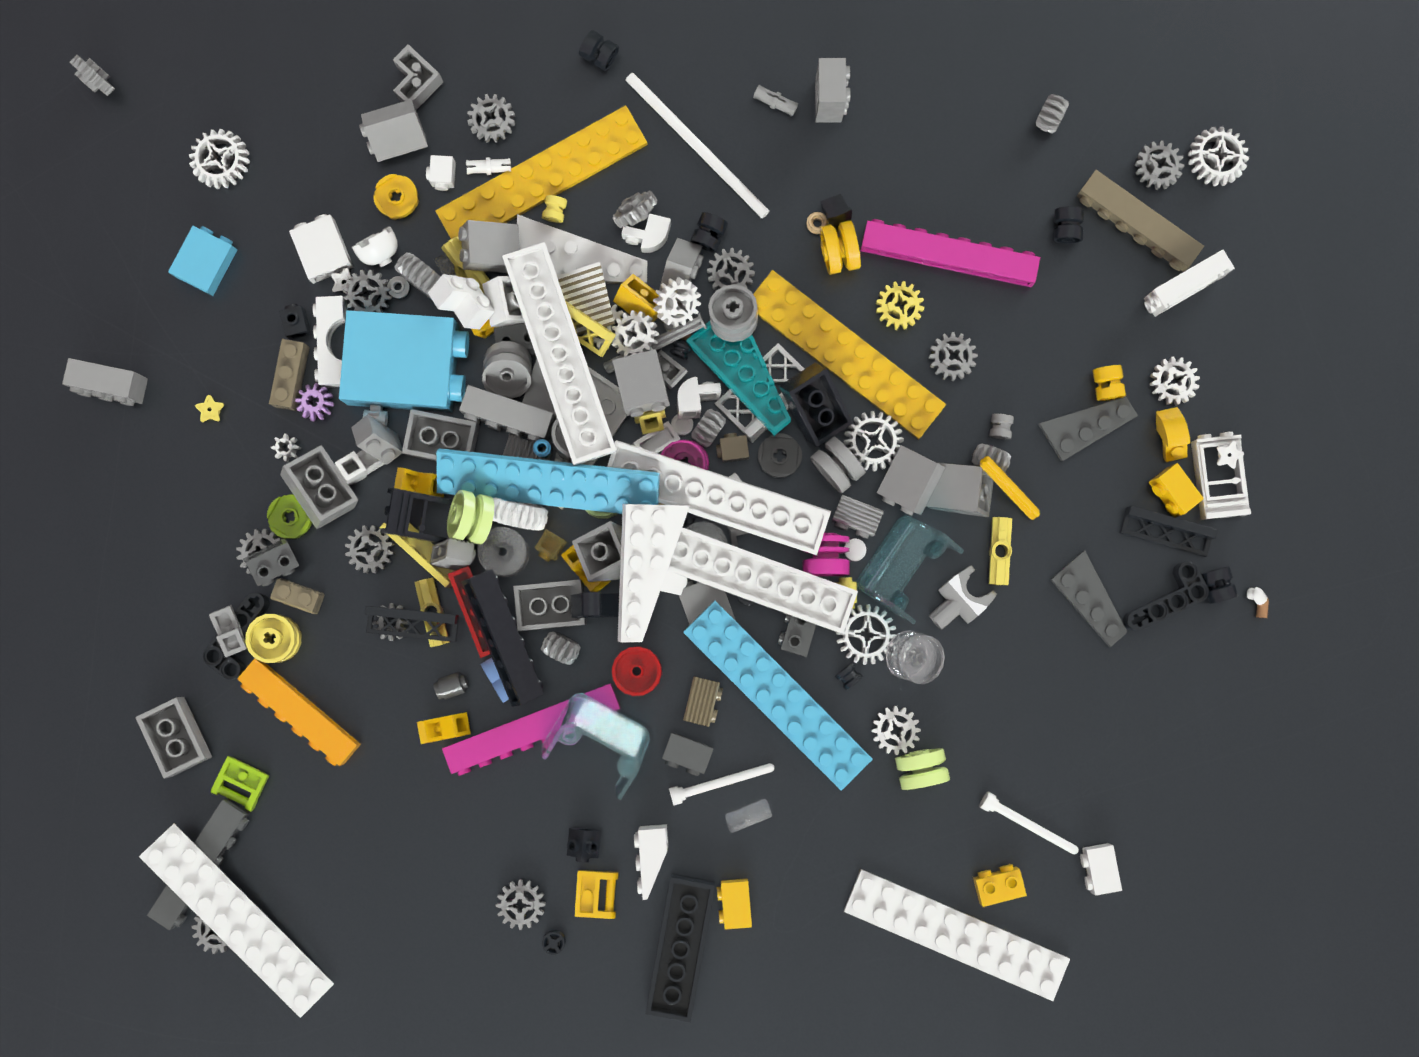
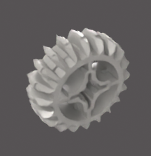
[394,252,441,301]

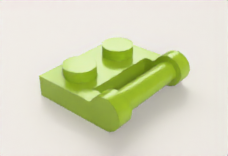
[211,756,270,812]

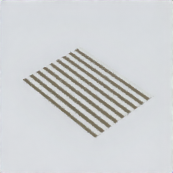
[557,262,615,335]

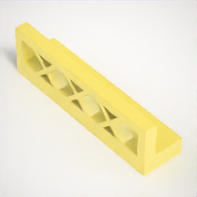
[565,301,616,357]
[379,522,459,588]

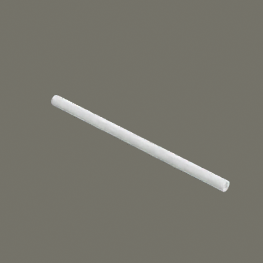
[626,73,770,219]

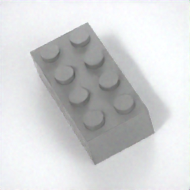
[459,385,557,443]

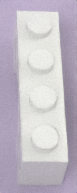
[313,296,347,388]

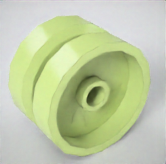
[447,490,494,545]
[895,748,950,790]

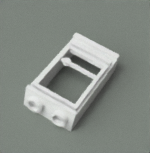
[1144,250,1235,317]
[1191,432,1251,521]

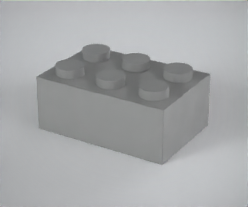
[815,58,850,123]
[62,358,148,406]
[402,409,480,462]
[280,445,358,529]
[513,579,587,631]
[135,697,212,779]

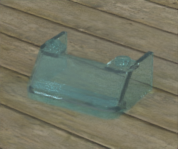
[857,515,964,624]
[542,693,650,800]

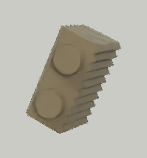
[270,578,325,614]
[683,676,723,727]

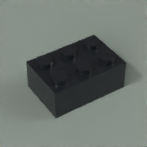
[779,362,853,447]

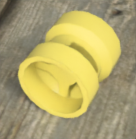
[542,195,567,223]

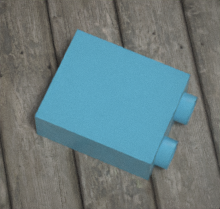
[339,310,469,413]

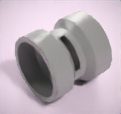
[989,414,1014,440]

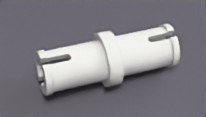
[466,157,511,175]

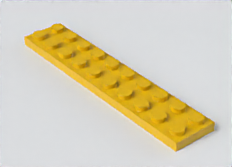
[435,105,648,239]
[753,270,946,440]

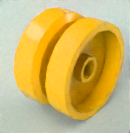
[820,220,861,275]

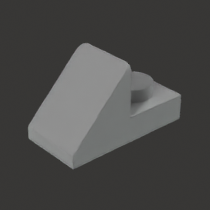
[657,350,688,389]

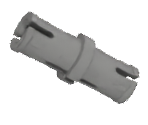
[753,85,799,116]

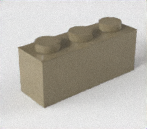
[269,339,310,411]

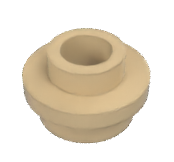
[806,212,828,234]

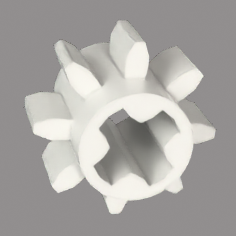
[363,405,388,426]
[271,434,301,462]

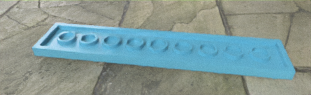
[436,448,660,514]
[683,600,873,791]

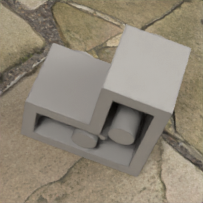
[393,44,443,110]
[659,238,704,299]

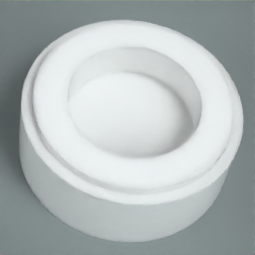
[671,415,693,436]
[844,539,866,561]

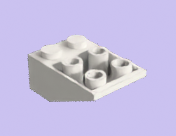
[634,824,668,900]

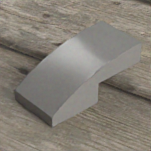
[209,605,247,657]

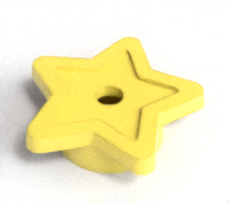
[195,395,224,422]

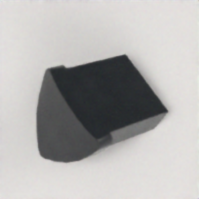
[821,194,852,230]

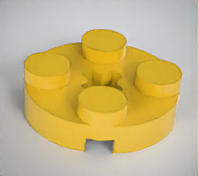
[374,174,419,220]

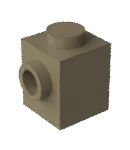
[716,433,749,463]

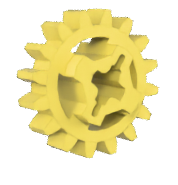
[876,281,924,330]

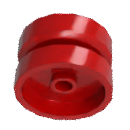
[612,647,662,696]

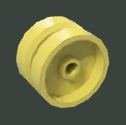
[246,614,302,663]

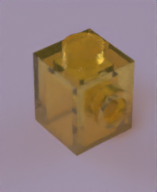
[535,529,567,562]

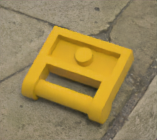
[575,870,618,919]

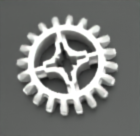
[1188,126,1249,186]
[189,129,250,189]
[843,411,904,471]
[493,497,548,531]
[836,604,897,665]

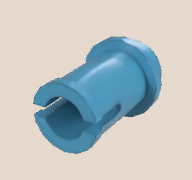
[533,439,551,458]

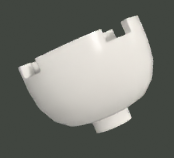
[352,226,398,267]

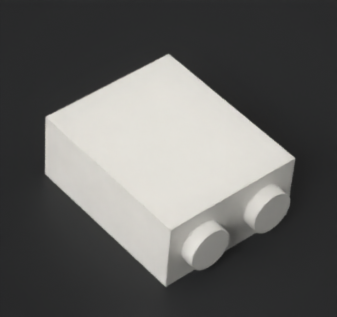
[289,214,354,284]

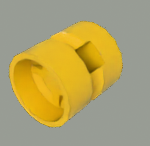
[1093,365,1126,401]

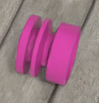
[660,440,709,470]
[802,533,850,576]

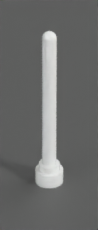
[669,763,774,806]
[979,792,1079,854]

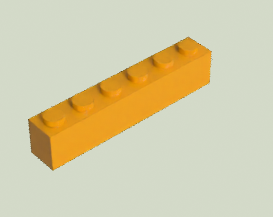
[238,659,361,766]

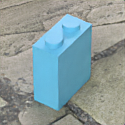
[168,226,237,296]

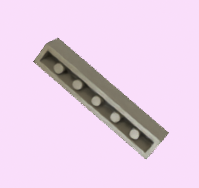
[1077,170,1204,272]

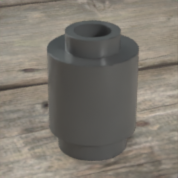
[434,672,469,700]

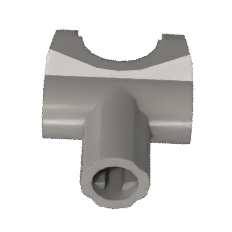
[928,565,997,630]

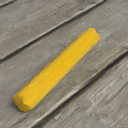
[980,456,1040,520]

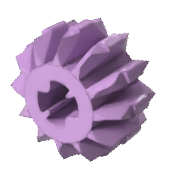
[295,383,334,421]

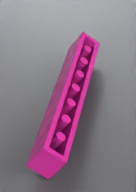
[860,219,1041,287]
[442,683,621,776]

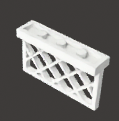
[715,343,804,443]

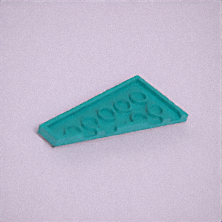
[686,321,791,436]

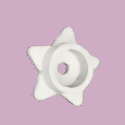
[331,267,359,295]
[1217,440,1244,469]

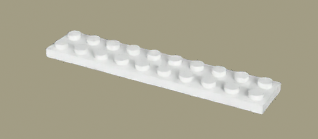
[502,242,617,466]
[607,440,831,555]
[668,527,858,634]
[139,823,334,1018]
[843,869,1070,1001]

